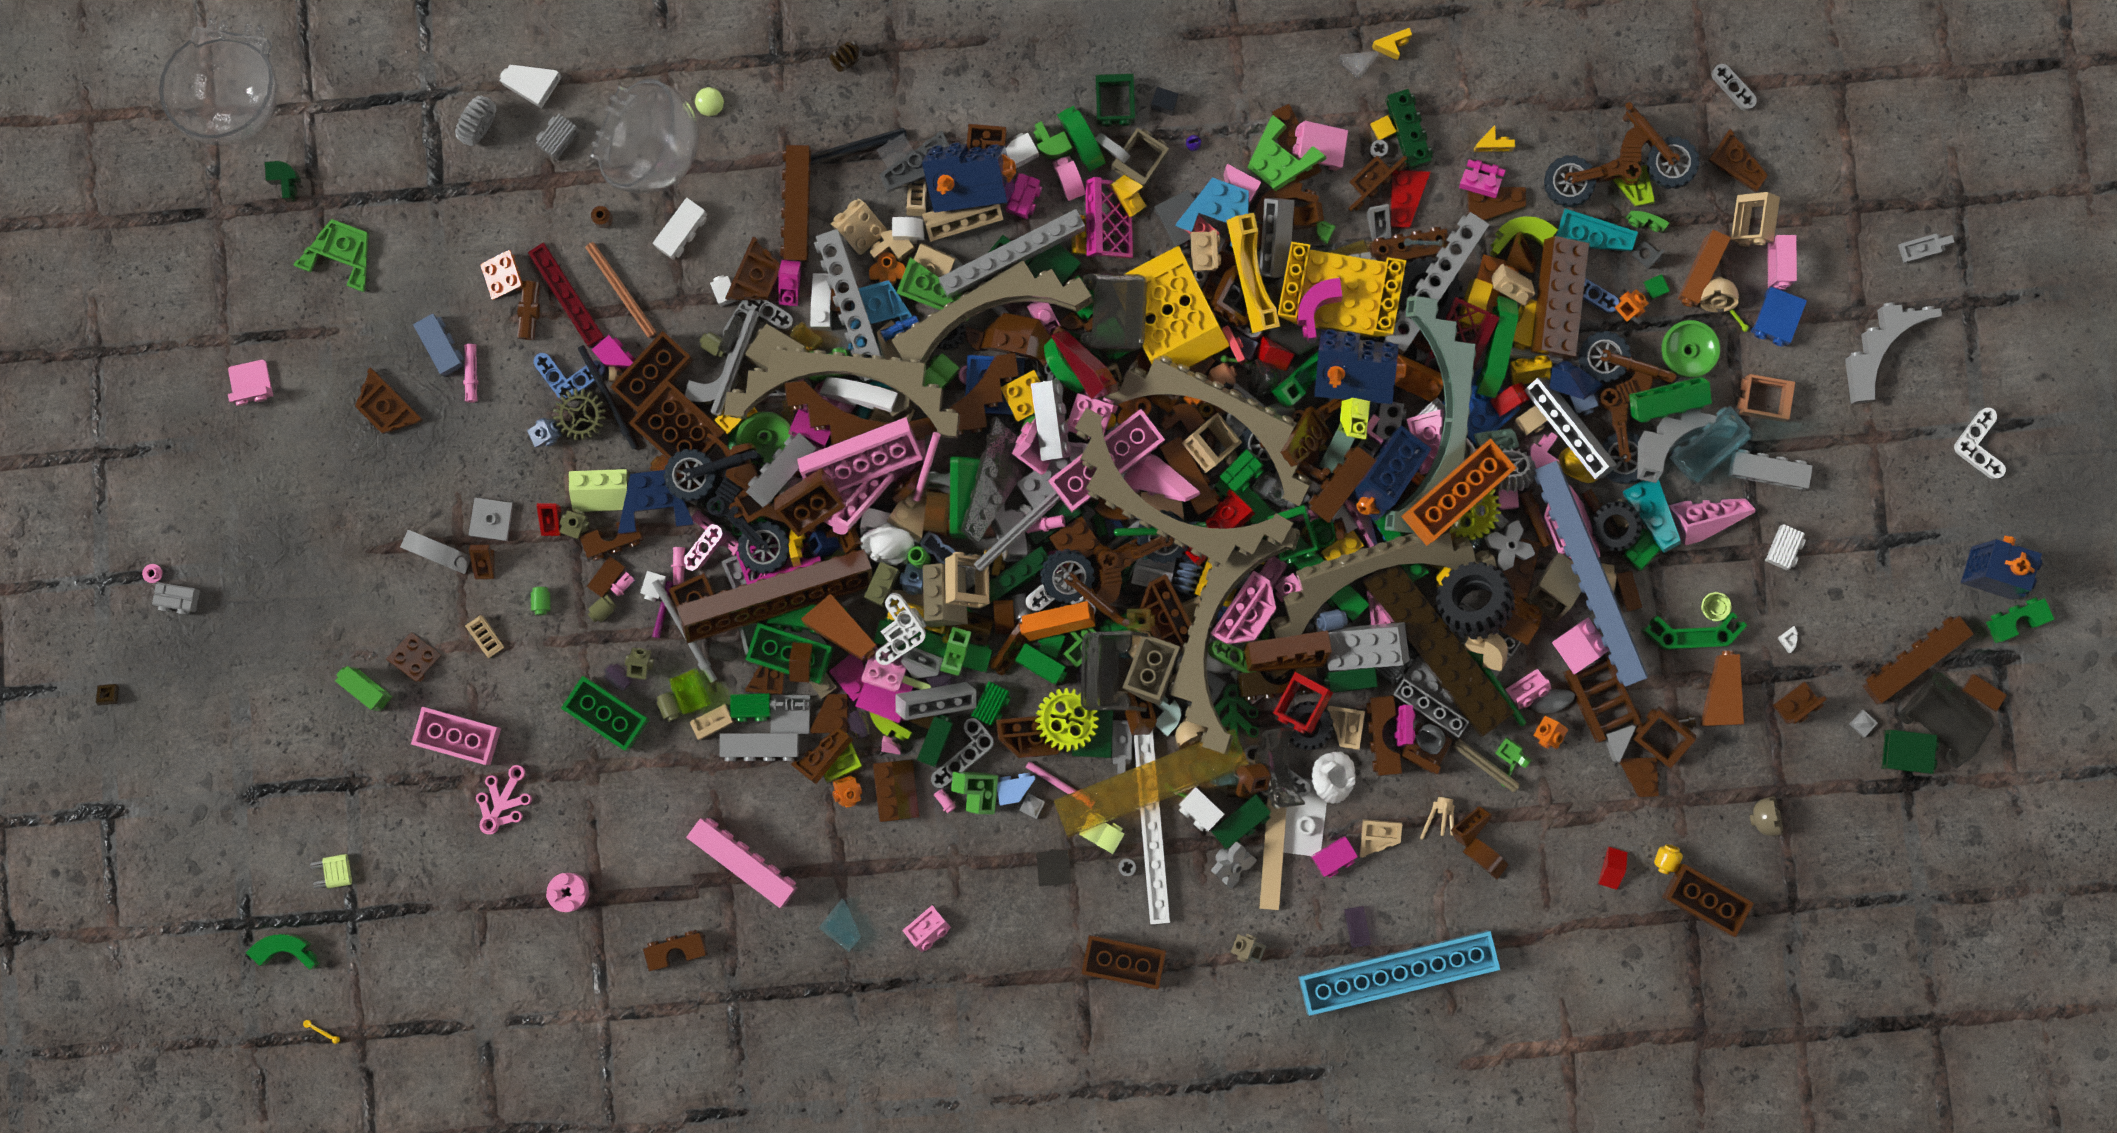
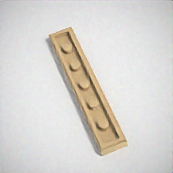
[1259,792,1288,910]

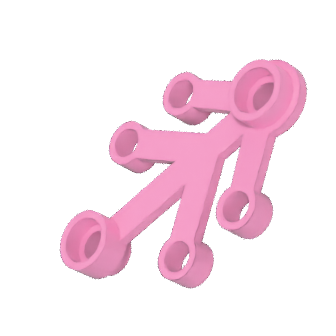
[476,765,532,834]

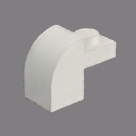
[892,217,924,244]

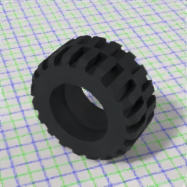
[1397,257,1464,329]
[1436,562,1515,640]

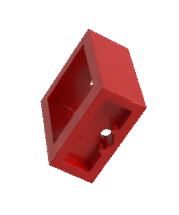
[1273,672,1333,734]

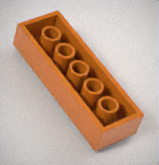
[1401,438,1516,546]

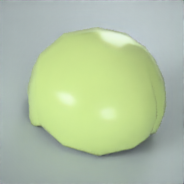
[695,87,724,117]
[1701,592,1732,622]

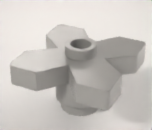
[1484,520,1535,571]
[1211,841,1257,889]

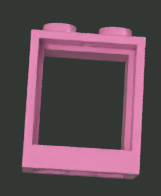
[1768,235,1797,291]

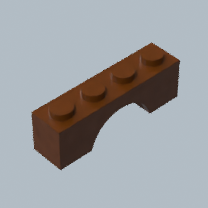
[1366,696,1402,776]

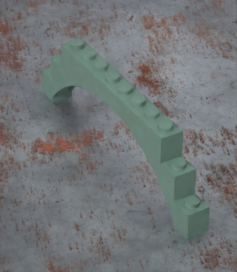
[1385,296,1476,533]

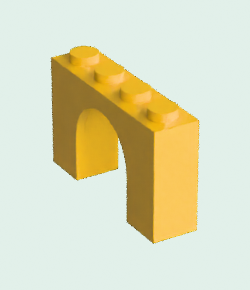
[1456,278,1537,351]

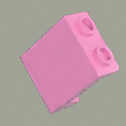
[1292,121,1348,171]

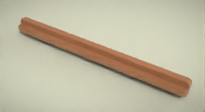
[586,242,657,338]

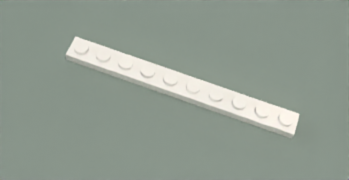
[1133,729,1170,924]

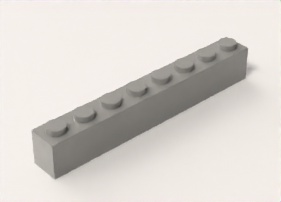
[939,209,1085,299]

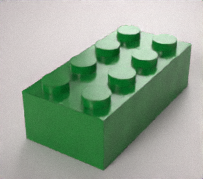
[745,623,834,686]
[561,676,650,752]

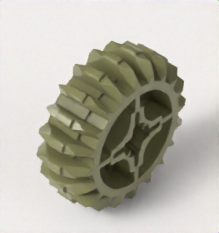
[553,388,606,440]

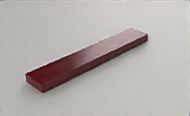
[528,242,605,348]

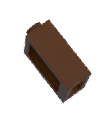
[1209,265,1266,327]
[1634,706,1696,769]

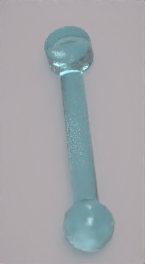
[1404,238,1444,247]

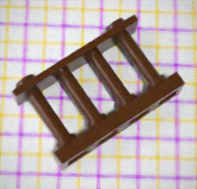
[1563,652,1642,743]

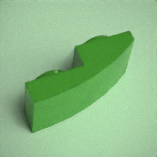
[1626,211,1669,233]

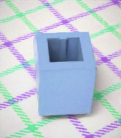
[997,772,1035,806]

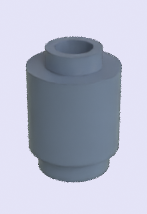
[1317,609,1347,631]

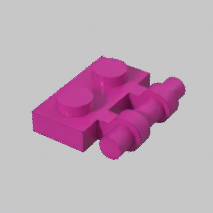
[1459,159,1506,198]
[1394,705,1415,747]

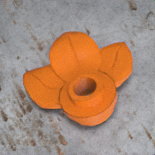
[869,252,906,286]
[1117,397,1152,424]

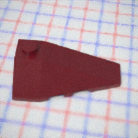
[1051,331,1119,400]

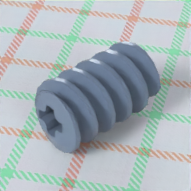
[1172,555,1206,597]

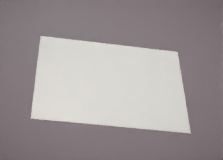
[1271,776,1327,856]

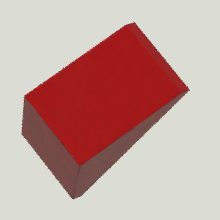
[1255,336,1295,371]
[1490,382,1530,417]
[536,503,561,536]
[1598,847,1628,890]

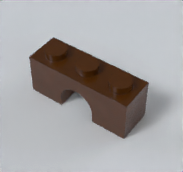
[579,517,644,561]
[643,930,708,971]

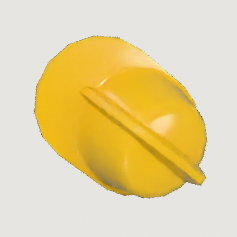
[1558,447,1598,483]

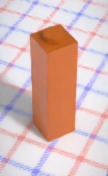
[1020,601,1095,641]

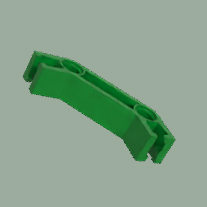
[1476,296,1518,398]
[1641,612,1747,650]

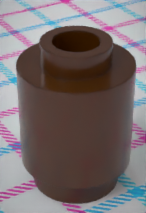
[591,206,613,228]

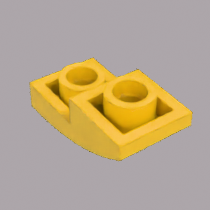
[789,530,806,567]

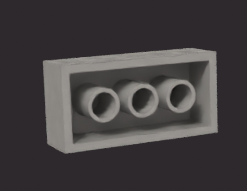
[1016,441,1082,509]
[1327,622,1410,671]

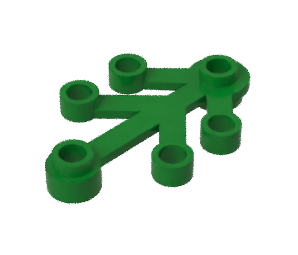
[1214,684,1259,760]

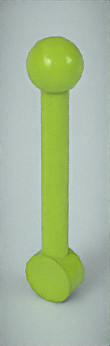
[1729,309,1749,332]

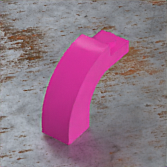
[1297,278,1342,344]

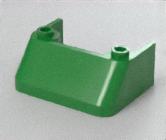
[950,457,986,539]

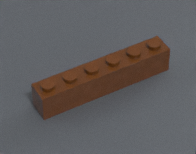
[780,145,811,262]
[1862,616,1974,704]

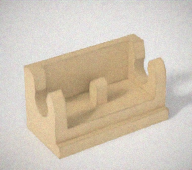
[690,704,735,740]

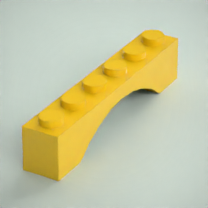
[1226,213,1280,333]

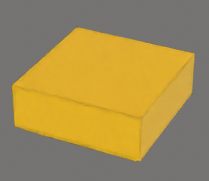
[1370,115,1396,140]

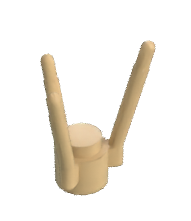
[1420,797,1455,839]

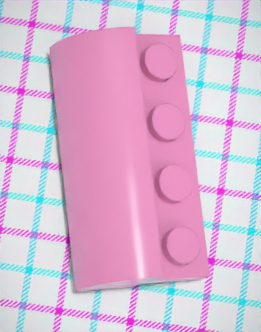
[823,472,894,534]

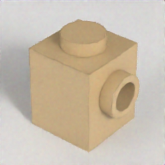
[1515,405,1548,436]

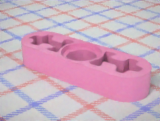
[684,524,726,570]

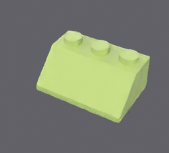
[569,469,630,512]

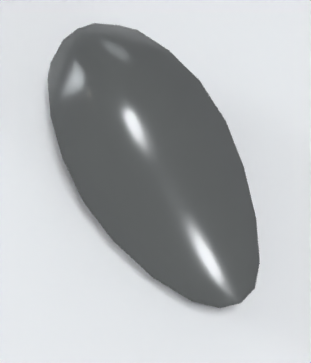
[1531,689,1575,713]

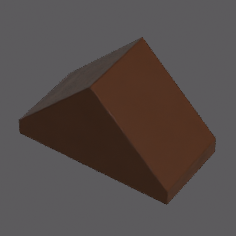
[1506,232,1537,273]
[789,642,813,683]

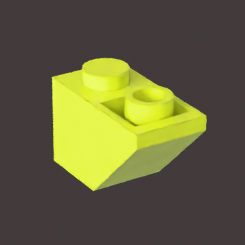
[1340,398,1370,440]

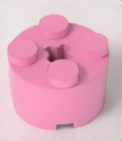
[546,873,589,912]

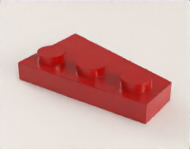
[1390,170,1430,229]

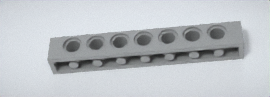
[1383,212,1490,355]
[814,229,881,383]

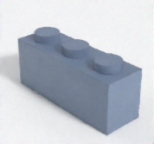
[413,314,464,377]

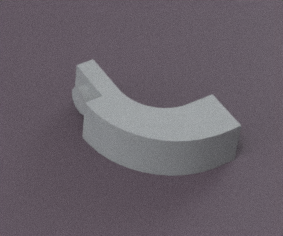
[685,352,740,405]
[400,530,471,574]

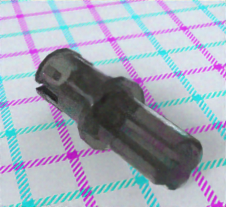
[718,316,743,353]

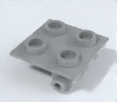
[770,695,810,734]

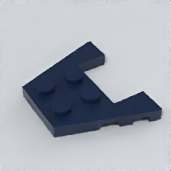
[618,470,694,534]

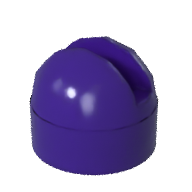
[1186,135,1201,151]

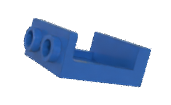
[1751,287,1807,347]

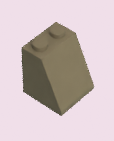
[1525,552,1581,623]

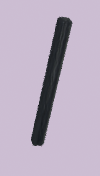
[810,128,907,165]

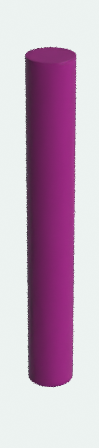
[652,581,673,638]

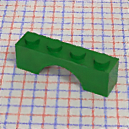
[1272,350,1319,407]

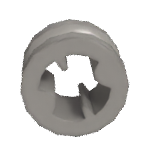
[1370,140,1388,158]
[1118,858,1136,876]

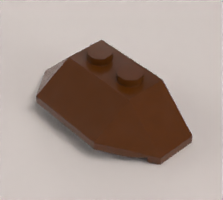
[980,313,1051,361]
[1139,574,1191,651]
[996,715,1075,758]

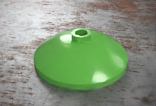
[1661,320,1720,378]
[736,412,791,466]

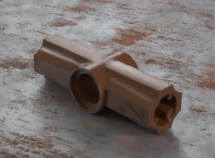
[517,281,540,340]

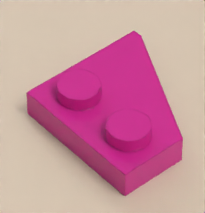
[829,654,865,702]

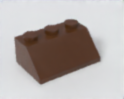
[774,468,846,537]
[873,759,920,822]

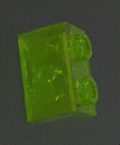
[669,668,711,714]

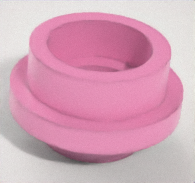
[142,564,163,583]

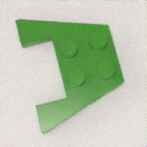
[1247,115,1327,191]
[293,219,369,293]

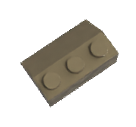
[923,563,968,627]
[1123,634,1181,706]

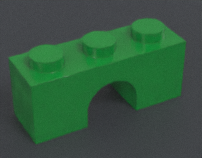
[1986,597,2054,643]

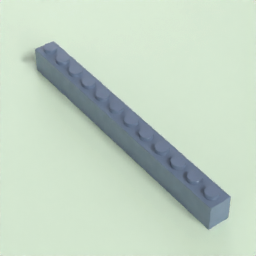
[1534,461,1648,686]

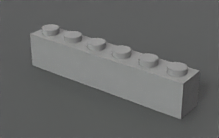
[1524,377,1618,479]

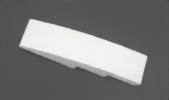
[819,377,898,412]

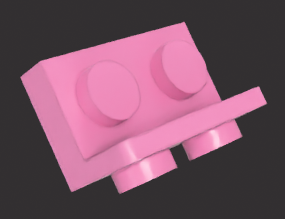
[902,905,951,953]

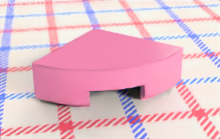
[881,736,902,755]

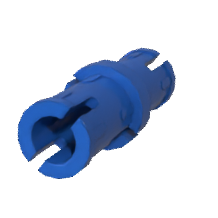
[880,315,919,342]

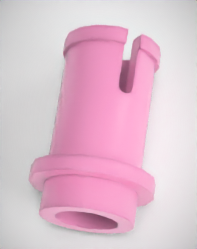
[611,572,635,597]
[934,788,957,814]

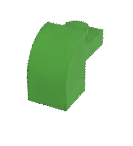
[1033,121,1072,159]
[940,627,971,676]

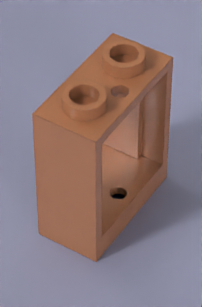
[1737,374,1795,422]

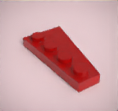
[1184,489,1255,566]

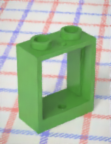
[335,666,393,712]

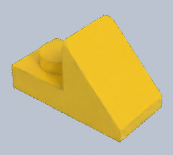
[1372,28,1412,60]
[1474,125,1515,152]
[1109,175,1146,217]

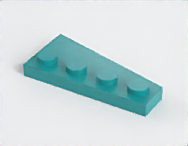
[1555,208,1638,251]
[1623,479,1681,553]

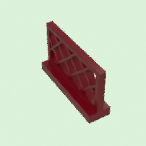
[1423,297,1500,373]

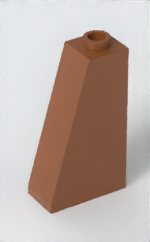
[1678,230,1731,307]
[801,594,878,661]
[1701,651,1744,726]

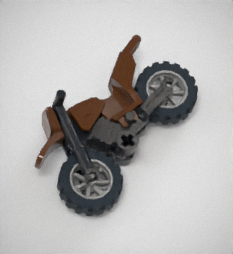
[664,433,817,574]

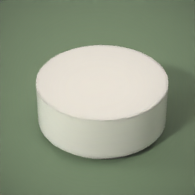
[1296,816,1316,836]

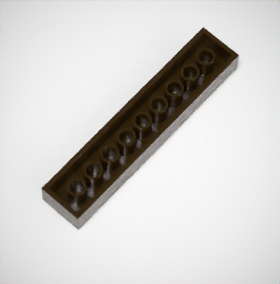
[1361,565,1514,737]

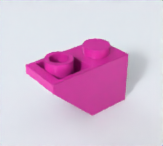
[778,260,801,306]
[592,335,636,369]

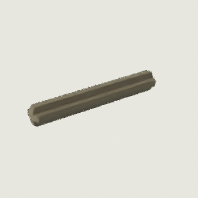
[1453,739,1520,792]

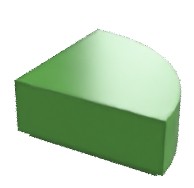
[1316,221,1336,244]

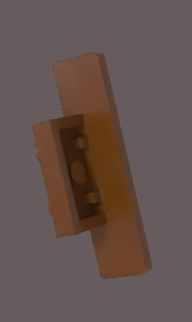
[1348,156,1407,212]

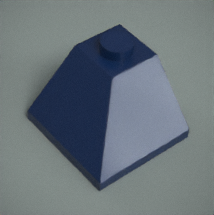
[1549,361,1602,400]

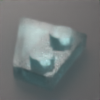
[819,898,862,952]

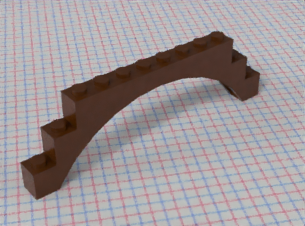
[784,353,1018,445]

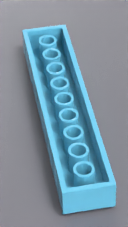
[1298,930,1500,1016]

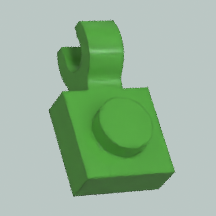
[1495,737,1532,768]

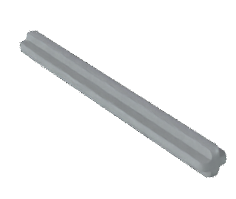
[711,310,759,416]
[974,491,1061,571]

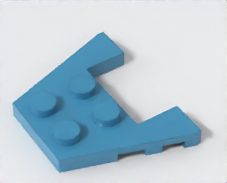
[1175,177,1249,247]
[848,280,912,350]

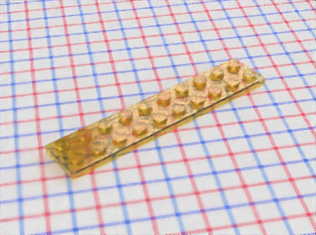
[1053,729,1249,837]

